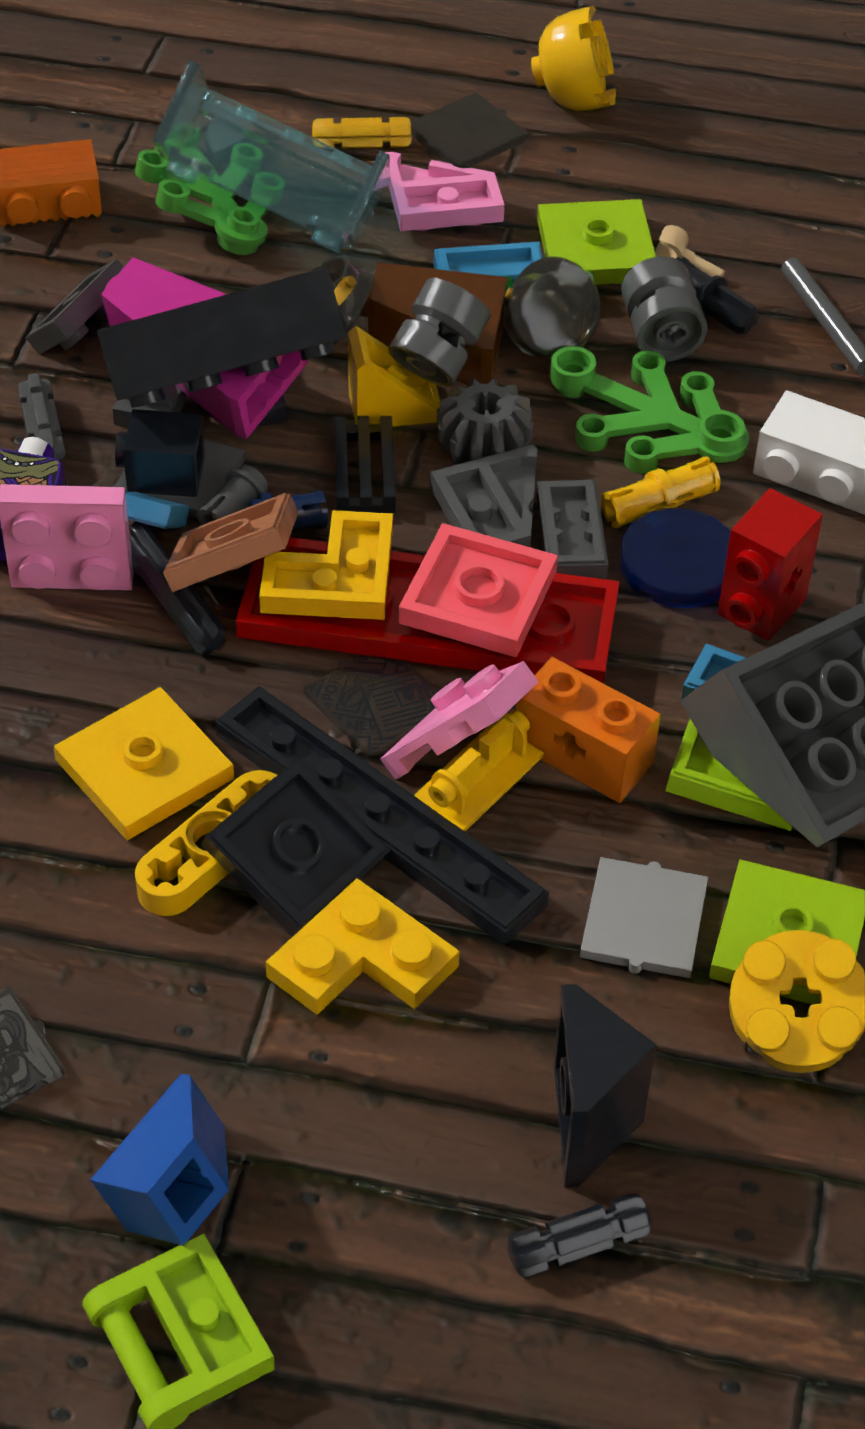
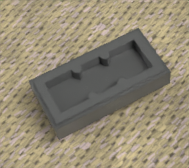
[536,479,608,579]

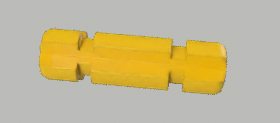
[312,117,412,149]

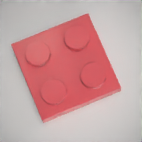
[399,523,558,658]

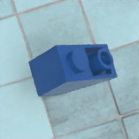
[90,1074,229,1246]

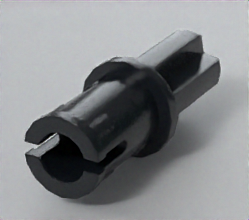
[675,257,759,335]

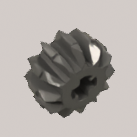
[437,377,534,464]

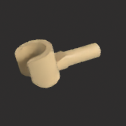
[655,225,725,277]

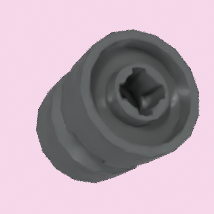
[621,256,707,362]
[388,278,491,387]

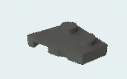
[430,444,538,547]

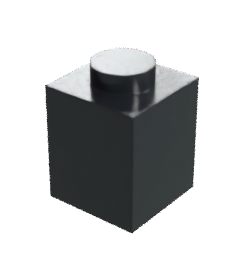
[115,409,205,497]

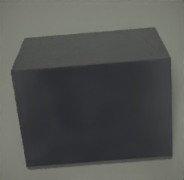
[553,984,657,1188]

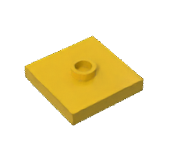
[53,687,234,841]

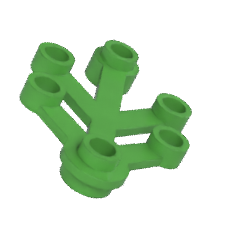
[135,119,284,255]
[550,346,749,474]

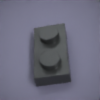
[25,259,124,355]

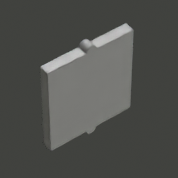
[580,857,708,978]

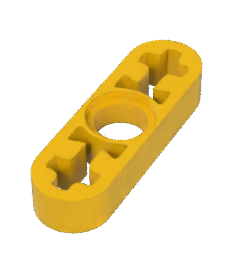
[135,770,277,916]

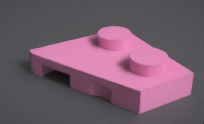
[384,152,505,232]
[380,661,539,779]

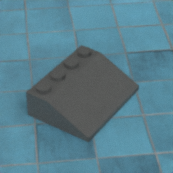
[680,602,865,847]

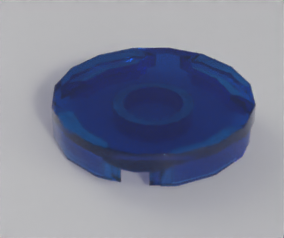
[620,508,731,608]

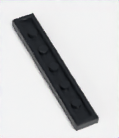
[215,686,549,946]

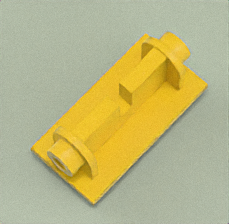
[414,710,544,832]

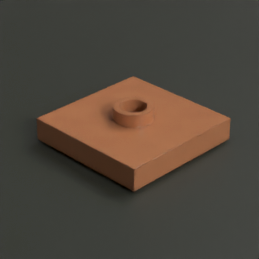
[163,493,298,592]

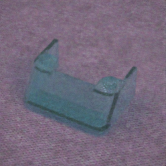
[153,60,390,253]

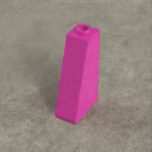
[101,257,308,440]

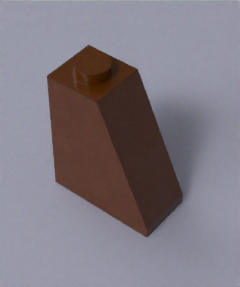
[359,262,508,385]

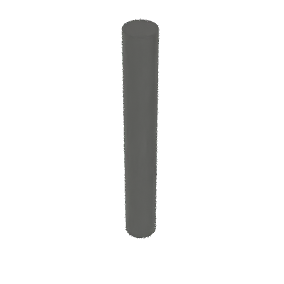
[781,257,865,376]

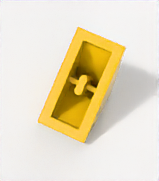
[348,326,440,427]

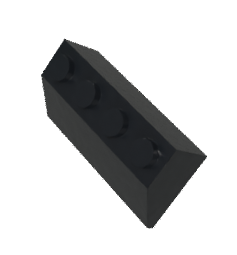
[96,267,347,408]

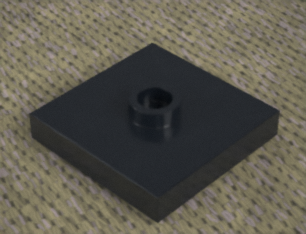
[202,758,390,937]

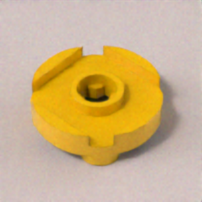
[729,930,865,1073]

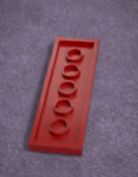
[236,537,620,684]

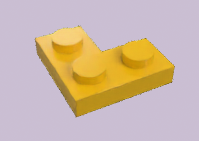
[259,510,393,620]
[266,878,460,1015]

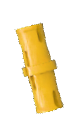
[601,456,721,529]

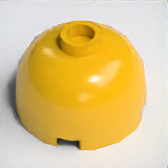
[531,6,616,111]

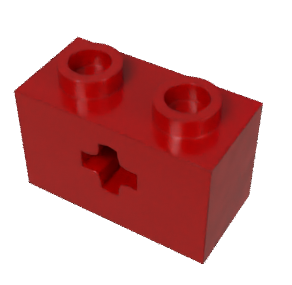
[717,488,823,641]

